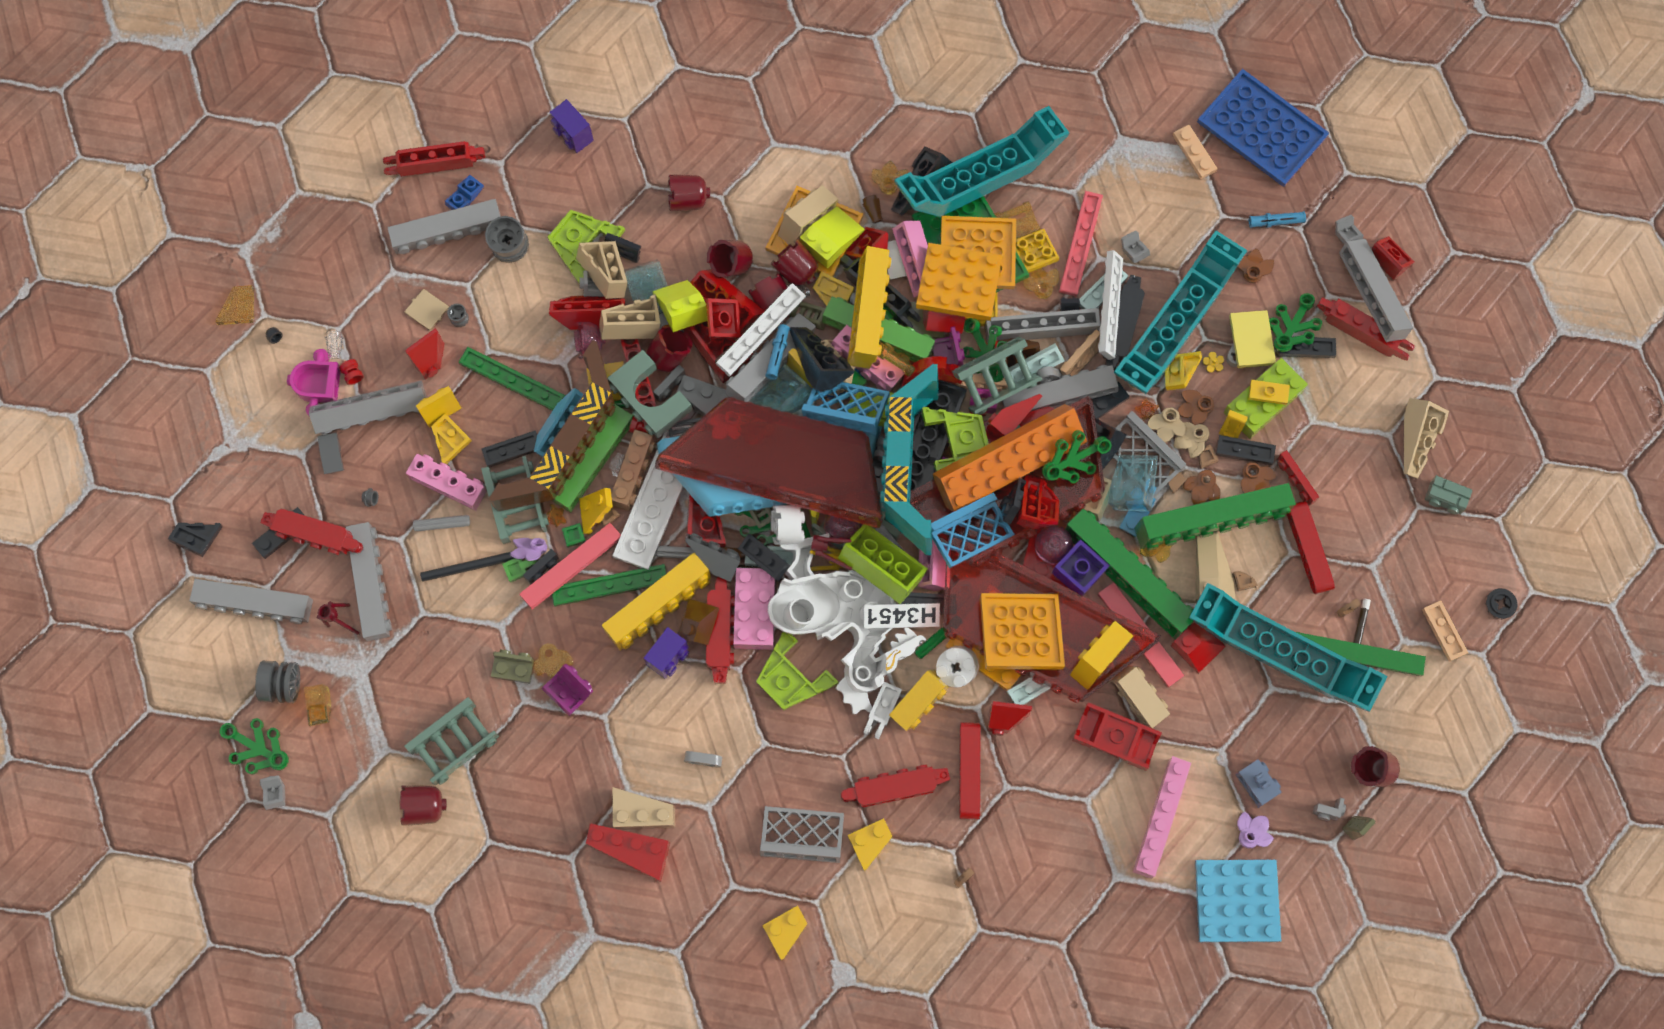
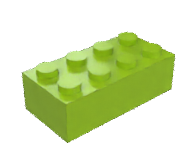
[1223,358,1308,439]
[838,523,928,604]

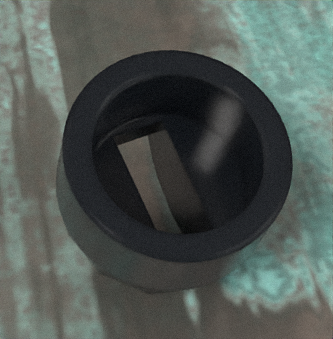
[266,327,283,344]

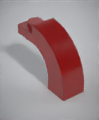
[900,356,962,389]

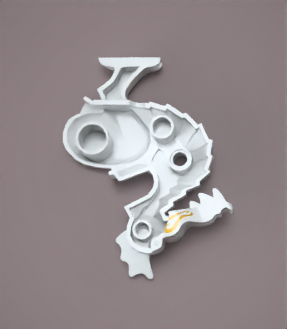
[768,533,926,715]

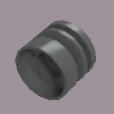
[485,216,529,263]
[255,661,300,704]

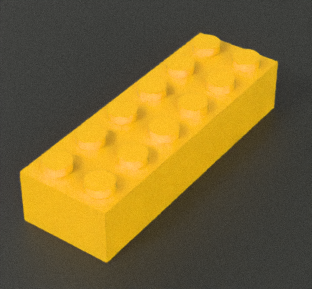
[848,246,891,369]
[602,552,711,651]

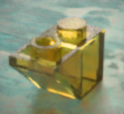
[304,684,331,726]

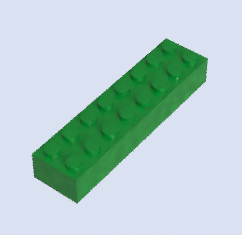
[1134,483,1296,550]
[1063,508,1194,640]

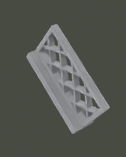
[1113,411,1186,497]
[760,806,844,863]

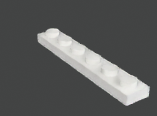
[1098,250,1123,360]
[716,283,806,377]

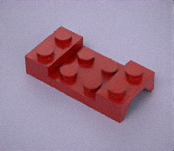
[1072,702,1162,771]

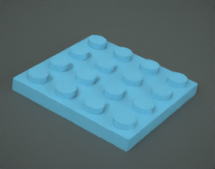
[1195,860,1281,942]

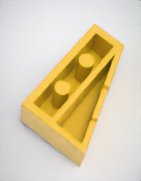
[1070,621,1133,690]
[889,669,950,731]

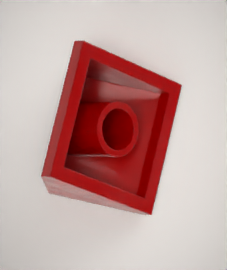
[1371,236,1414,280]
[706,298,741,340]

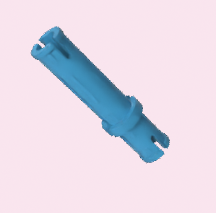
[1248,211,1306,228]
[765,324,790,380]

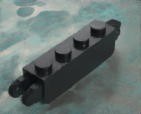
[840,255,921,328]
[1103,275,1145,371]

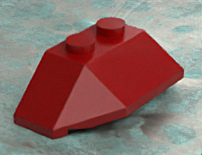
[549,296,625,330]
[1016,474,1059,529]

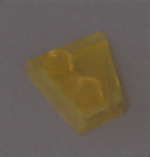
[216,285,254,325]

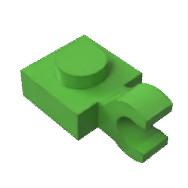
[503,558,538,582]

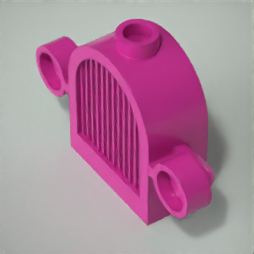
[287,349,341,417]

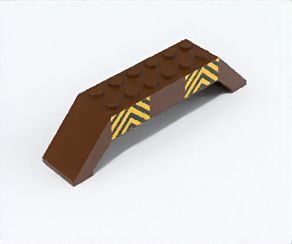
[488,340,616,512]

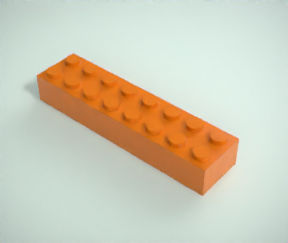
[932,404,1087,512]

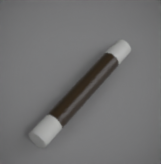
[1353,599,1371,644]

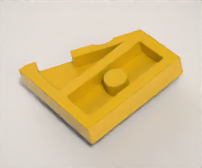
[813,271,855,306]
[1165,351,1202,391]
[431,413,472,465]
[579,488,613,534]
[848,818,892,871]
[762,906,808,960]

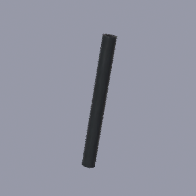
[420,551,515,582]

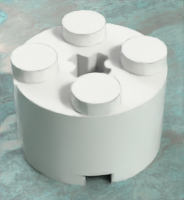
[771,505,805,545]
[936,646,979,687]

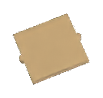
[405,289,449,331]

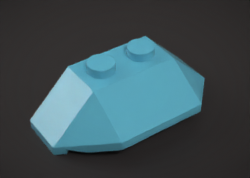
[534,388,584,457]

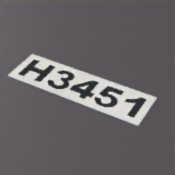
[864,603,940,629]

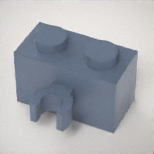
[1236,759,1282,808]

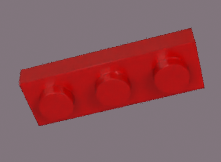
[1277,450,1319,506]

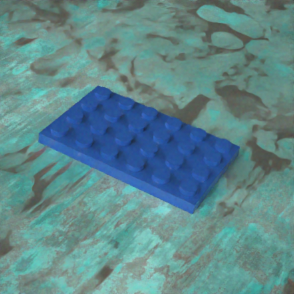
[1197,69,1329,187]

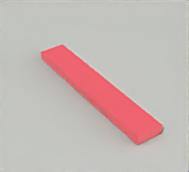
[1059,191,1103,297]
[519,523,621,610]
[1097,582,1185,688]

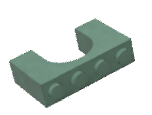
[608,350,693,439]

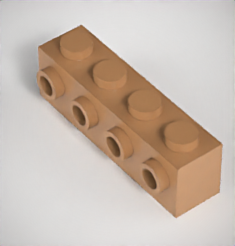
[611,430,656,511]

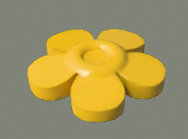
[1203,352,1224,373]

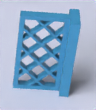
[801,382,890,436]
[931,492,1014,568]

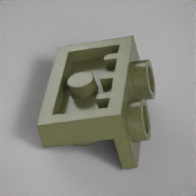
[491,649,535,684]

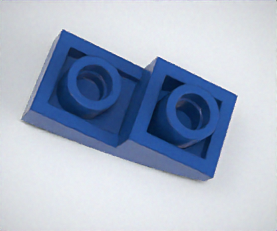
[445,175,484,210]

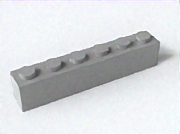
[387,199,501,254]
[1339,239,1413,342]
[985,308,1101,343]
[725,313,816,407]
[1002,365,1118,412]
[309,380,427,434]
[346,522,392,641]
[189,579,313,624]

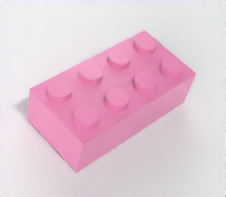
[734,568,776,650]

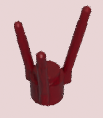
[811,535,852,571]
[317,601,359,635]

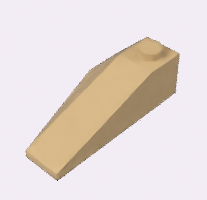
[1404,398,1449,479]
[1196,532,1235,602]

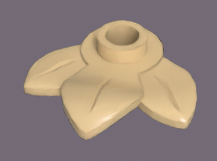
[1147,408,1186,443]
[1174,422,1210,458]

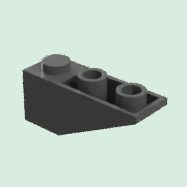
[685,533,740,582]

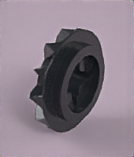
[1485,588,1518,620]

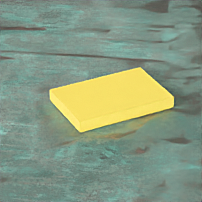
[1229,310,1276,368]

